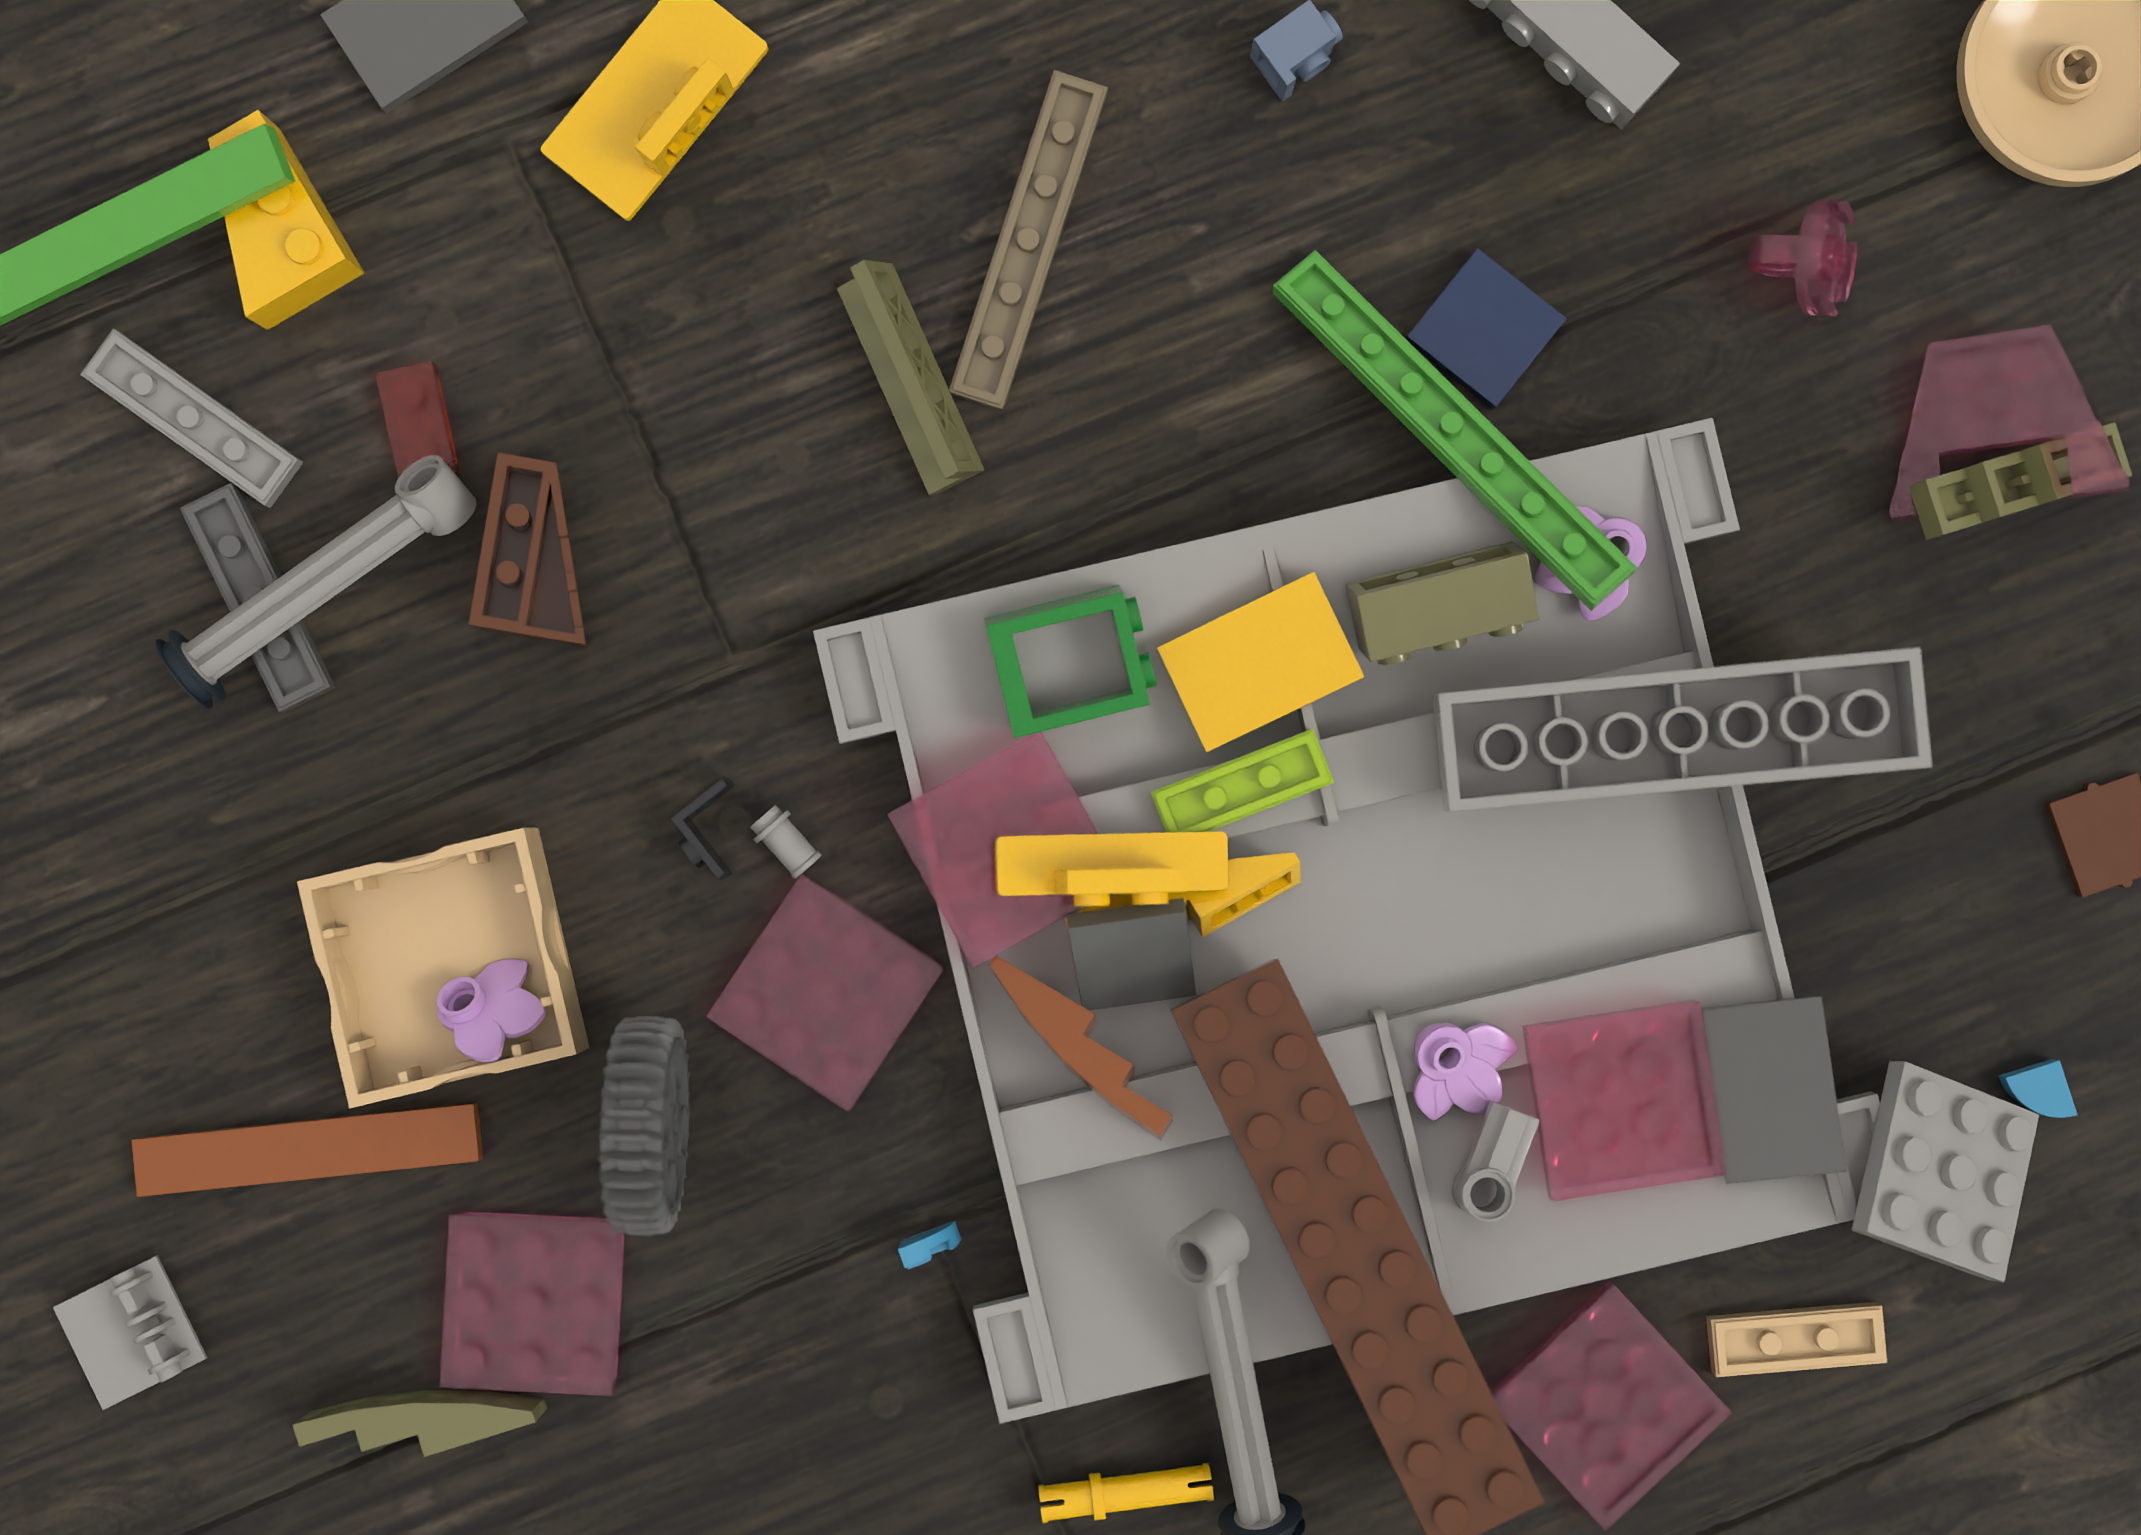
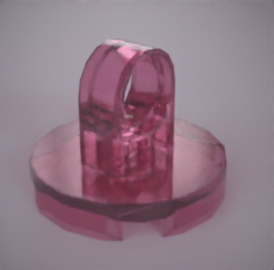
[1747,199,1857,317]

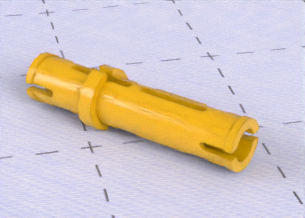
[1038,1463,1214,1523]

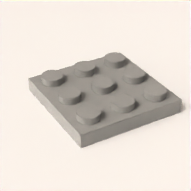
[1852,1061,2039,1282]

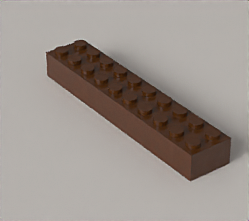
[1170,959,1545,1535]

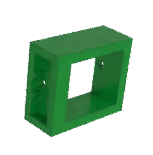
[984,585,1157,738]

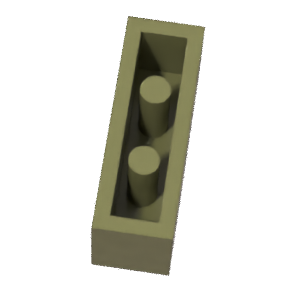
[1345,541,1540,665]

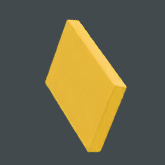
[1157,572,1365,752]

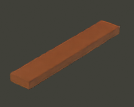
[131,1102,484,1197]

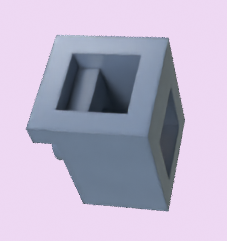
[1250,0,1343,102]

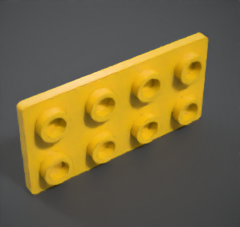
[541,0,768,221]

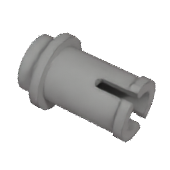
[750,805,822,879]

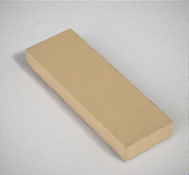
[1706,1302,1887,1377]

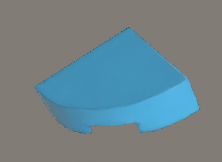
[1998,1059,2077,1118]
[898,1221,962,1269]

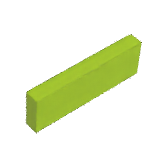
[1150,729,1334,833]

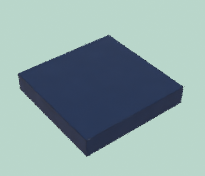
[1406,248,1567,410]

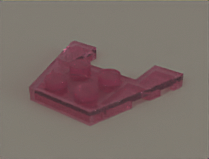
[1889,325,2129,521]

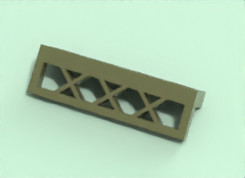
[837,260,985,495]

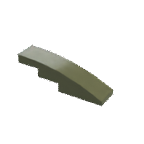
[1909,422,2133,540]
[293,1390,547,1457]

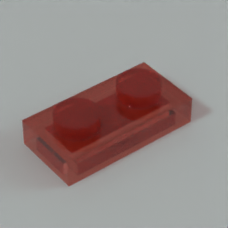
[375,361,460,478]

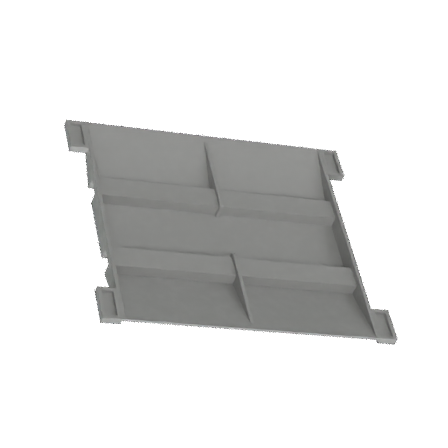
[813,418,1880,1424]

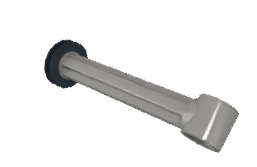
[155,455,477,709]
[1167,1209,1306,1535]

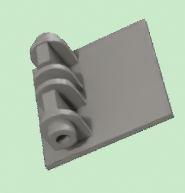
[53,1255,207,1410]

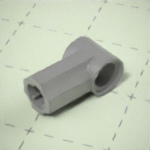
[1453,1100,1540,1222]

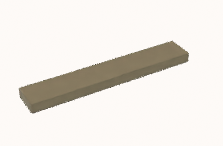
[949,70,1108,412]

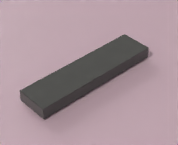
[180,483,336,713]

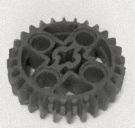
[598,1016,691,1235]

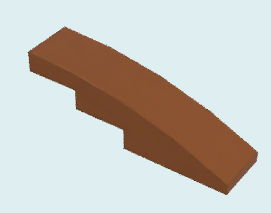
[989,955,1173,1141]

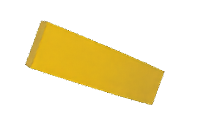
[1065,852,1301,938]

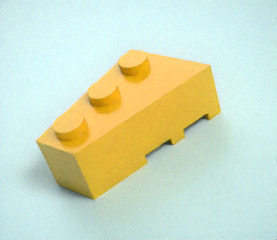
[208,110,364,330]

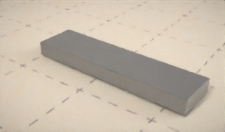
[80,328,303,508]

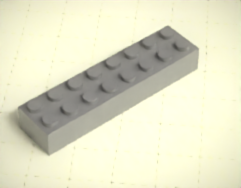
[1432,648,1932,812]

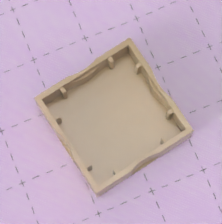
[297,828,590,1108]

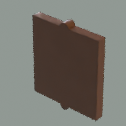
[2045,773,2141,897]

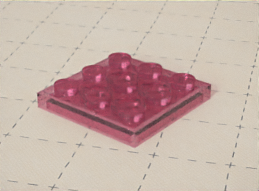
[887,732,1098,968]
[706,874,945,1112]
[1522,1000,1726,1201]
[440,1211,624,1396]
[1491,1281,1732,1530]

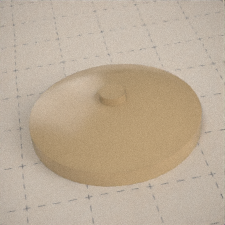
[1957,0,2141,187]

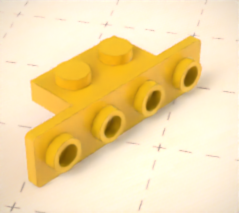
[995,831,1229,906]

